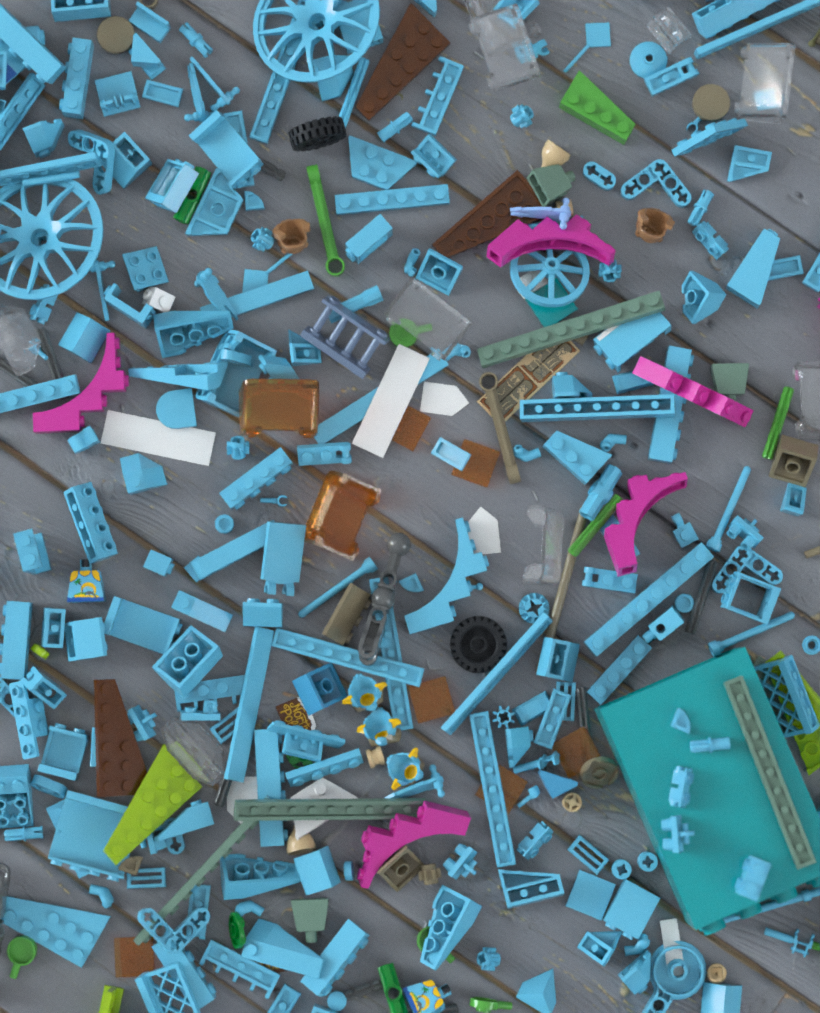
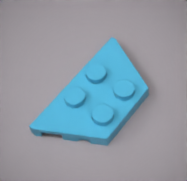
[348,135,417,190]
[185,168,244,236]

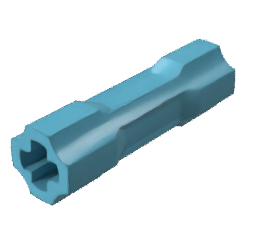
[328,285,383,324]

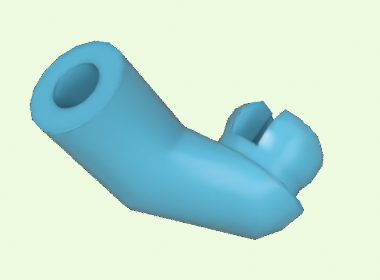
[404,248,421,277]
[442,343,471,361]
[513,444,541,462]
[235,900,265,917]
[624,934,650,956]

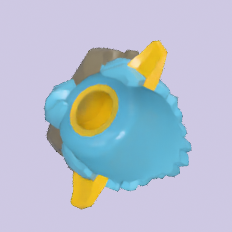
[342,673,387,713]
[357,707,401,747]
[386,747,425,791]

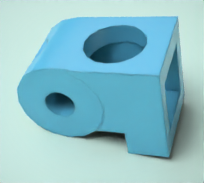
[67,426,100,454]

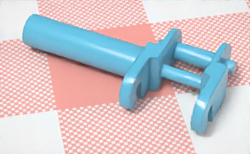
[513,751,560,774]
[764,927,815,958]

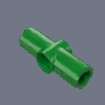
[173,166,211,225]
[377,963,408,1013]

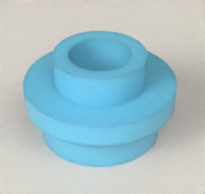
[802,636,820,655]

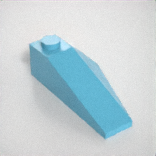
[153,311,234,358]
[420,885,482,971]
[241,918,325,979]

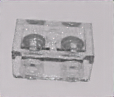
[646,7,693,54]

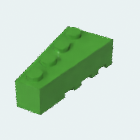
[559,70,636,145]

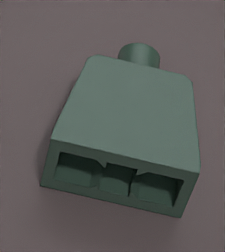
[527,164,575,207]
[710,363,749,401]
[291,897,329,943]

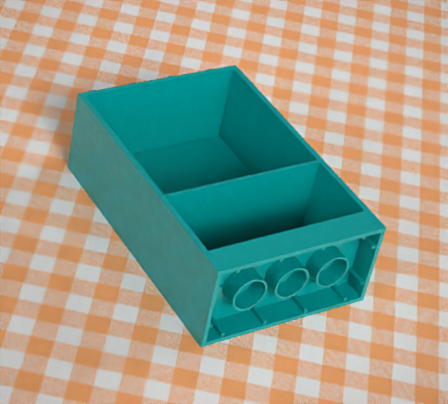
[594,647,820,935]

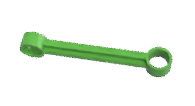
[306,164,345,277]

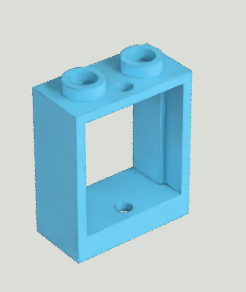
[145,159,199,213]
[345,214,393,264]
[721,571,781,625]

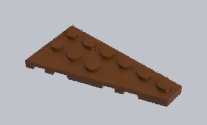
[356,3,450,121]
[432,170,550,258]
[94,679,147,797]

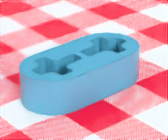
[583,162,616,191]
[220,349,253,367]
[30,775,68,799]
[163,818,185,854]

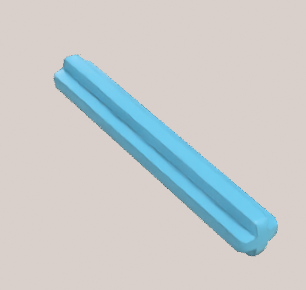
[339,57,369,129]

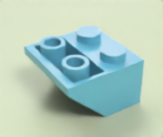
[102,132,152,189]
[243,598,283,628]
[64,617,108,662]
[536,637,580,682]

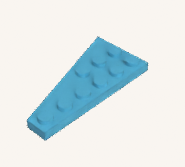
[2,896,111,968]

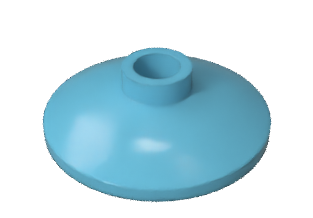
[629,42,667,79]

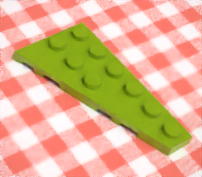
[765,650,820,775]
[103,744,203,865]

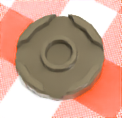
[97,16,135,55]
[692,84,730,122]
[580,756,619,789]

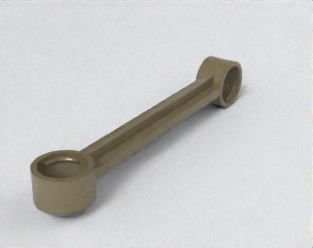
[479,372,521,485]

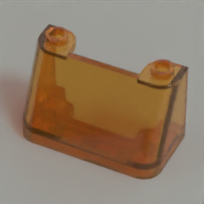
[238,379,319,438]
[304,470,382,561]

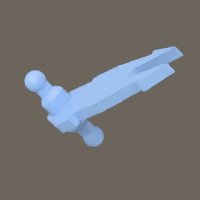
[510,197,571,230]

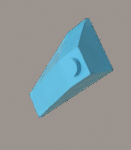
[220,854,301,900]

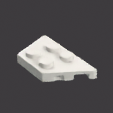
[290,777,358,840]

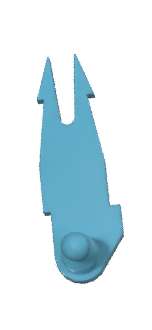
[189,57,240,112]
[184,63,214,123]
[90,260,116,321]
[194,268,238,322]
[384,764,445,798]

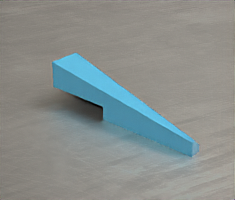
[128,361,228,390]

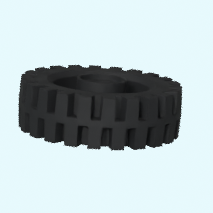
[288,116,347,152]
[450,616,507,673]

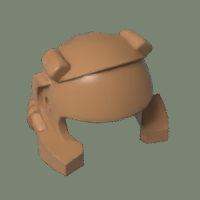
[635,207,675,243]
[272,219,311,254]

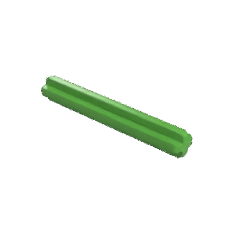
[762,386,794,460]
[568,494,623,557]

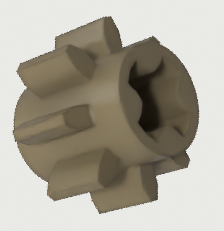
[418,863,442,885]

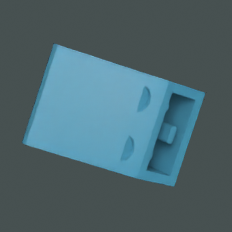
[0,764,34,828]

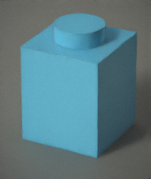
[143,550,175,577]

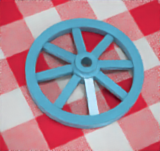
[510,249,590,307]

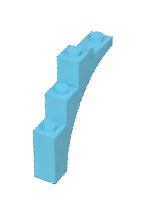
[404,517,489,634]

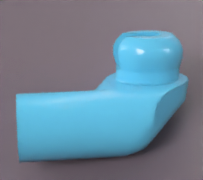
[600,434,627,452]
[89,884,114,908]

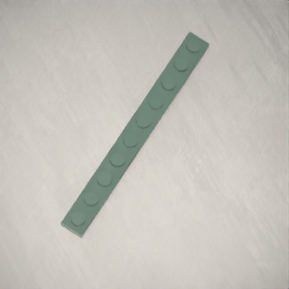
[477,291,665,368]
[723,675,816,869]
[133,795,271,946]
[233,798,427,821]

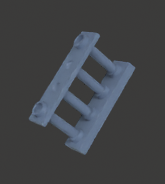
[300,295,391,379]

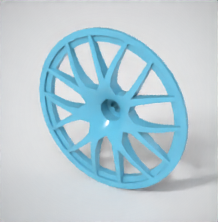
[253,0,380,83]
[0,179,103,300]

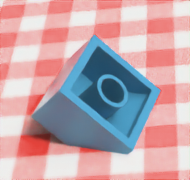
[292,663,348,716]

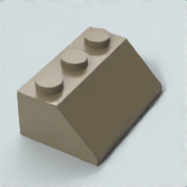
[322,583,371,645]

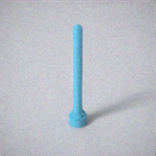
[705,466,751,553]
[298,556,378,618]
[708,612,795,657]

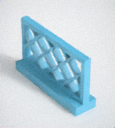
[754,655,820,738]
[135,962,201,1013]

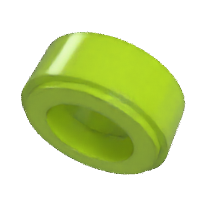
[30,643,50,660]

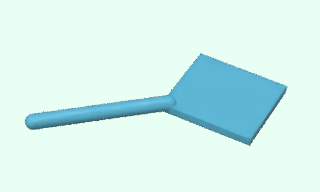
[564,22,611,72]
[242,253,292,293]

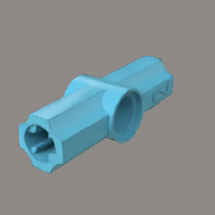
[579,464,623,521]

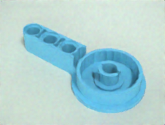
[641,941,707,1013]

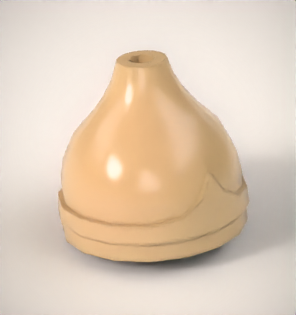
[541,140,571,167]
[286,825,316,855]

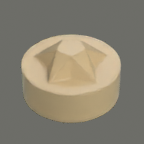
[707,963,727,984]

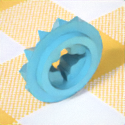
[519,593,550,624]

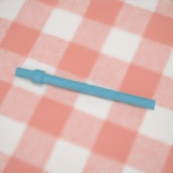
[723,888,820,923]

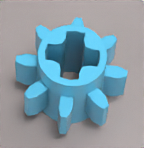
[510,104,534,129]
[251,227,275,252]
[598,260,622,282]
[226,436,250,460]
[492,706,515,729]
[477,947,501,971]

